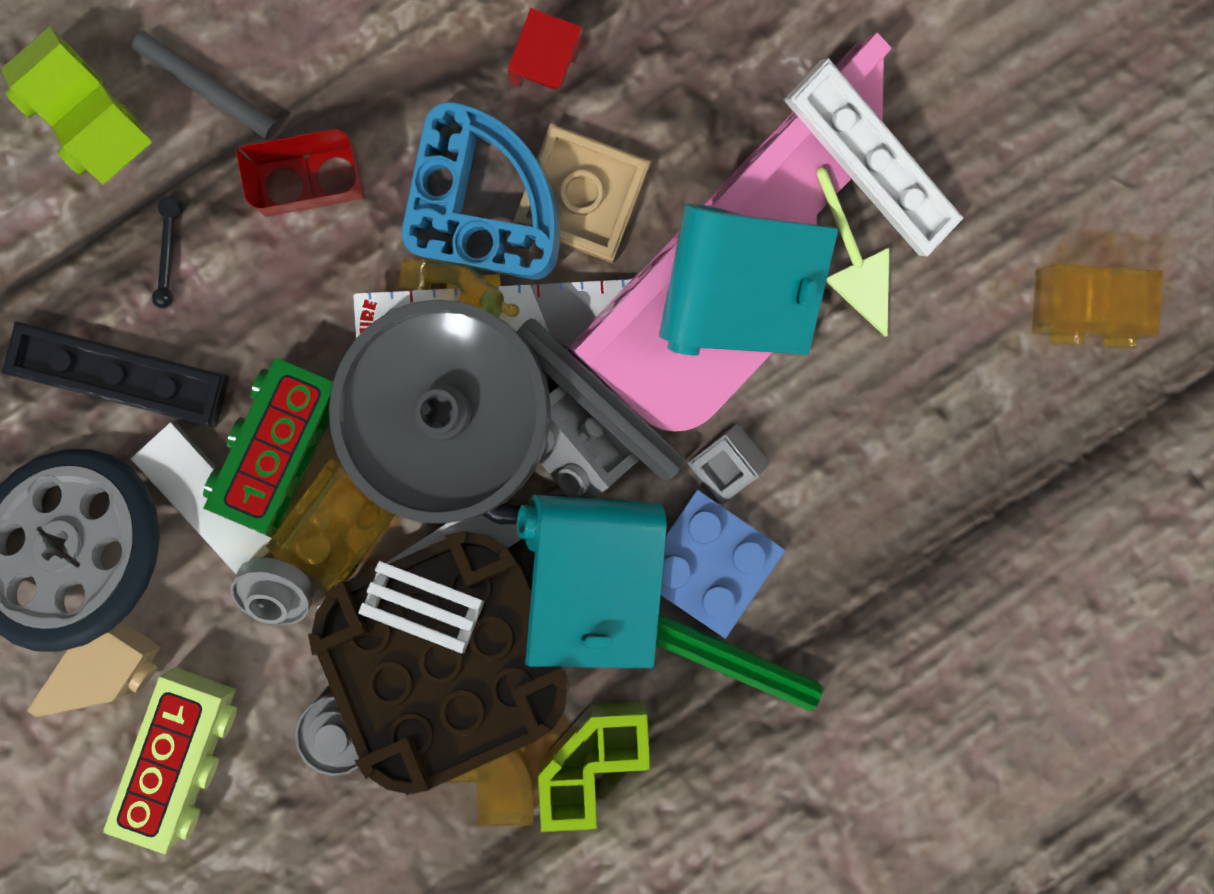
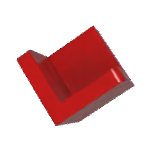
[508,8,582,90]

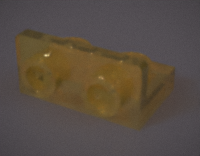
[266,458,395,591]

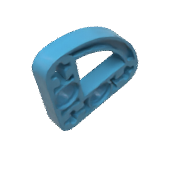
[402,102,560,280]

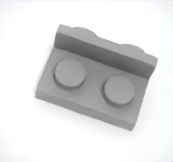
[539,386,640,498]

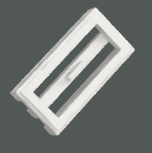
[358,561,484,653]

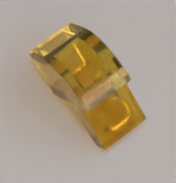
[445,747,535,826]

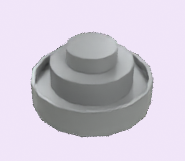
[231,558,314,625]
[295,694,359,776]

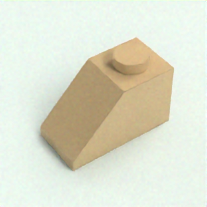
[27,621,161,717]

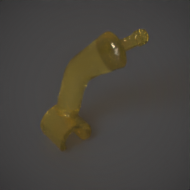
[398,258,520,317]

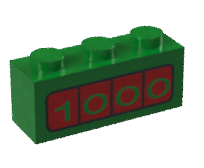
[203,357,333,539]

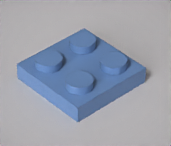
[661,489,786,639]

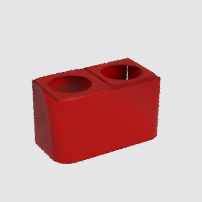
[235,129,365,217]

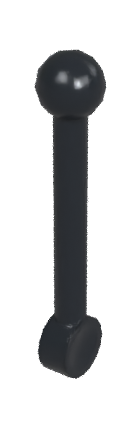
[151,197,182,309]

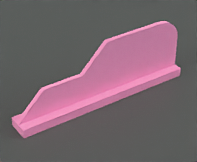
[567,32,892,431]

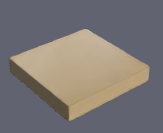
[513,123,651,264]

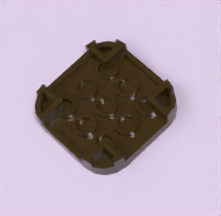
[308,531,570,796]

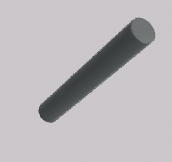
[132,31,278,140]

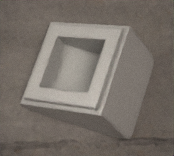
[687,424,769,504]

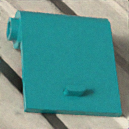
[659,203,838,356]
[517,495,667,668]

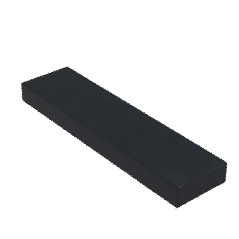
[2,321,229,427]

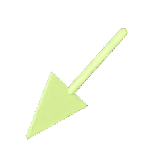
[816,167,889,336]

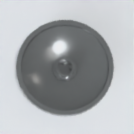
[329,300,551,523]

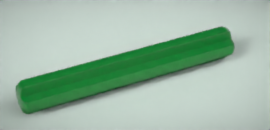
[656,614,823,711]

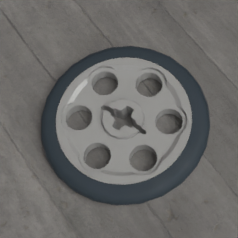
[0,449,160,652]

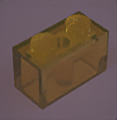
[1032,264,1163,349]

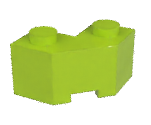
[1,26,152,185]
[538,701,650,832]

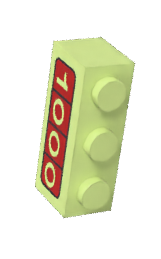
[103,667,237,855]

